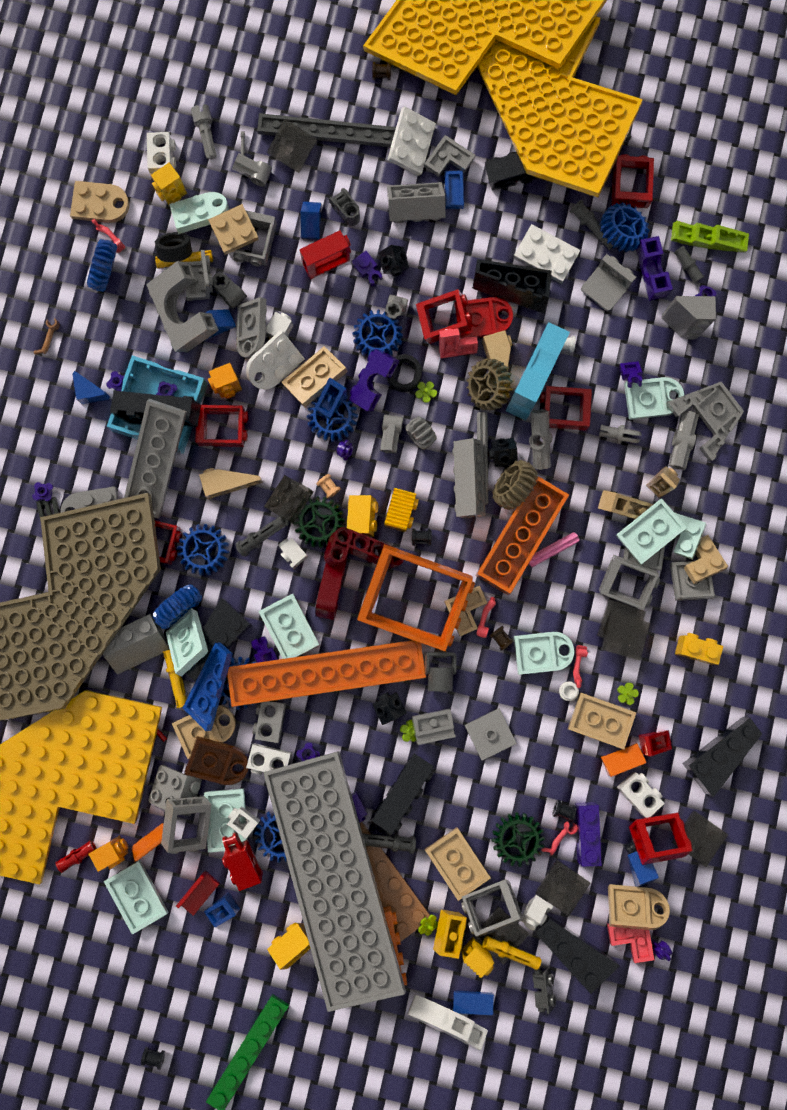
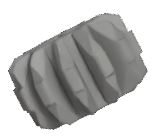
[406,416,437,450]

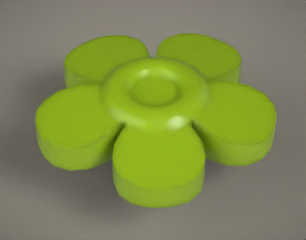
[415,381,437,403]
[617,682,639,705]
[400,720,416,742]
[418,915,438,936]

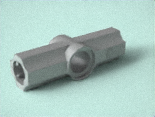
[529,409,553,470]
[669,411,699,470]

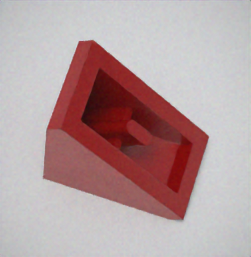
[638,730,672,756]

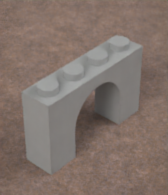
[146,261,219,353]

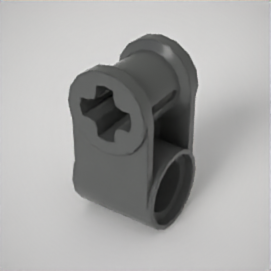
[328,188,360,226]
[212,272,247,310]

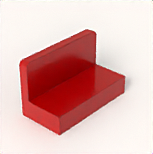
[176,870,220,916]

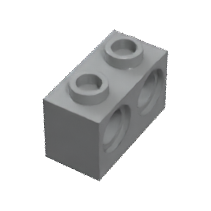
[252,701,286,743]

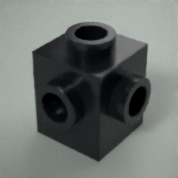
[379,245,409,277]
[488,438,518,467]
[372,692,407,725]

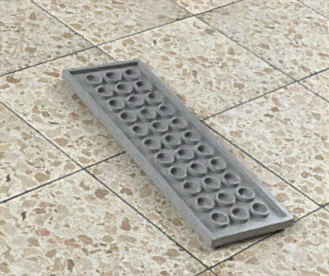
[263,751,406,1012]

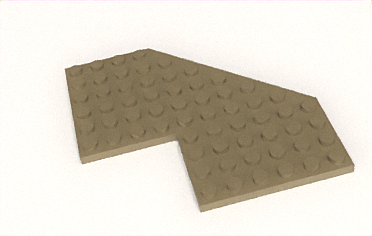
[0,493,161,721]

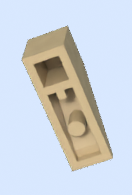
[482,330,512,367]
[646,466,680,498]
[199,468,263,499]
[598,490,654,519]

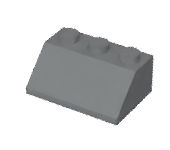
[387,182,445,223]
[662,296,716,339]
[103,614,170,675]

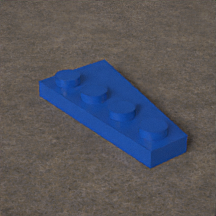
[183,643,233,731]

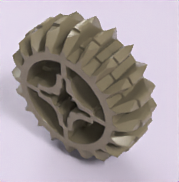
[466,359,514,411]
[492,460,538,510]

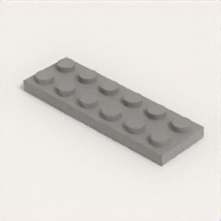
[124,399,187,519]

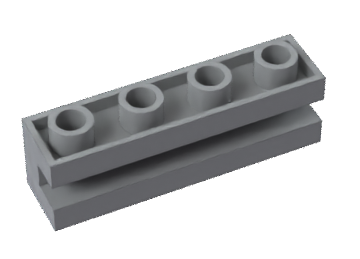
[452,438,486,519]

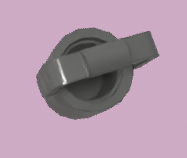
[425,650,456,691]

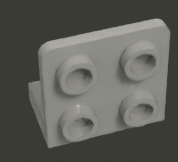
[185,250,213,301]
[581,254,636,311]
[149,765,202,816]

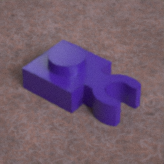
[351,251,382,286]
[620,361,643,388]
[251,636,278,663]

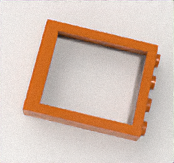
[357,544,475,652]

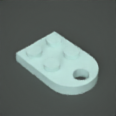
[169,192,229,234]
[624,377,684,420]
[513,632,574,675]

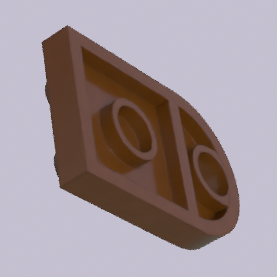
[184,736,248,785]

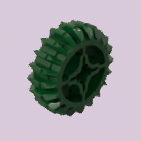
[293,496,345,548]
[491,812,545,867]

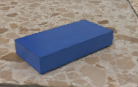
[445,171,464,209]
[453,991,494,1015]

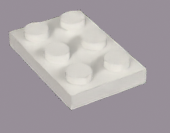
[387,106,436,176]
[513,224,580,284]

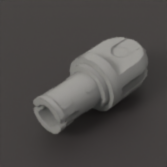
[599,425,642,444]

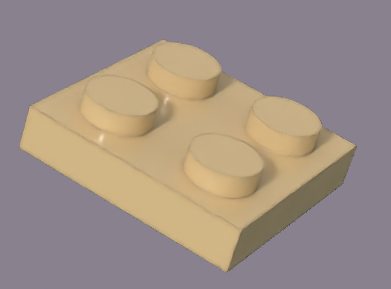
[208,204,259,255]

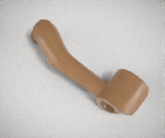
[34,318,60,355]

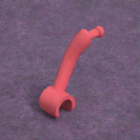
[92,219,126,254]
[477,597,496,638]
[573,645,588,688]
[541,821,578,855]

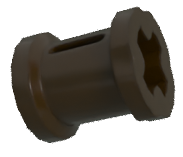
[372,62,391,80]
[489,626,514,651]

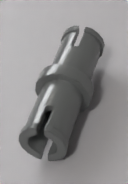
[674,246,704,284]

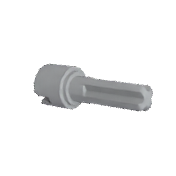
[191,104,217,160]

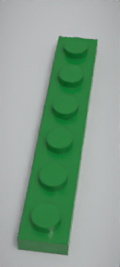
[206,994,289,1110]

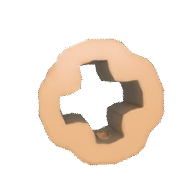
[316,474,341,499]

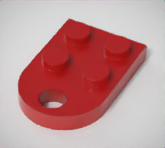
[454,297,513,339]

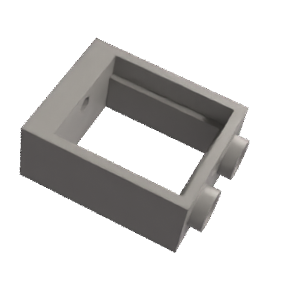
[229,210,277,266]
[599,554,660,610]
[161,796,212,854]
[461,879,524,937]

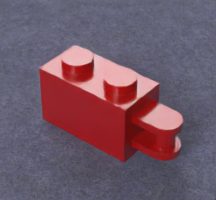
[222,833,263,891]

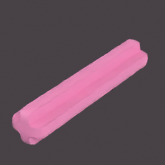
[529,532,580,567]

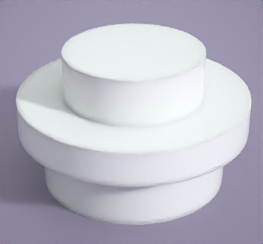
[559,682,579,701]

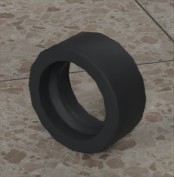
[155,232,193,262]
[387,354,422,393]

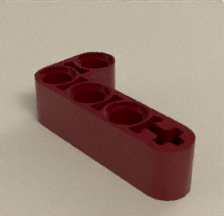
[324,527,404,569]
[315,552,349,620]

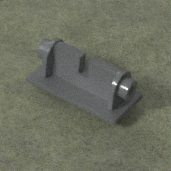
[533,967,556,1014]

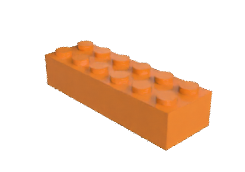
[475,476,569,595]

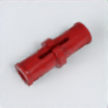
[55,840,97,873]

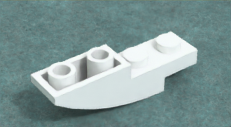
[407,995,488,1050]

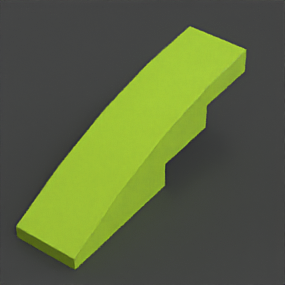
[671,221,749,252]

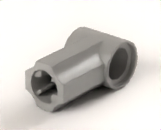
[232,153,272,187]
[385,294,408,319]
[380,414,403,454]

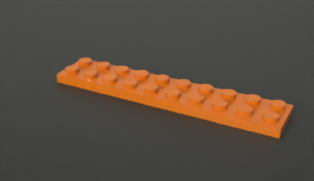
[227,640,426,707]

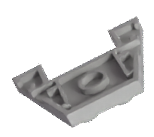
[666,382,744,461]

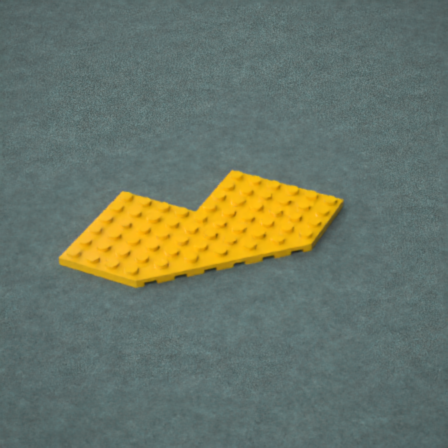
[363,0,607,95]
[477,17,643,197]
[0,690,163,885]

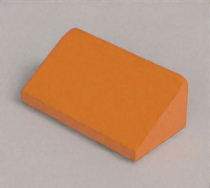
[601,743,647,777]
[132,823,164,862]

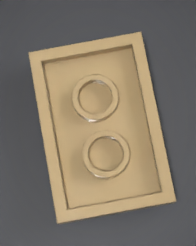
[281,346,348,408]
[568,692,636,749]
[425,827,491,901]

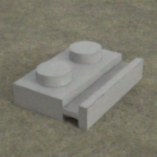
[412,709,456,745]

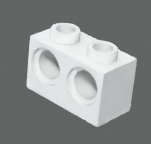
[147,132,176,175]
[246,743,292,775]
[617,772,665,818]

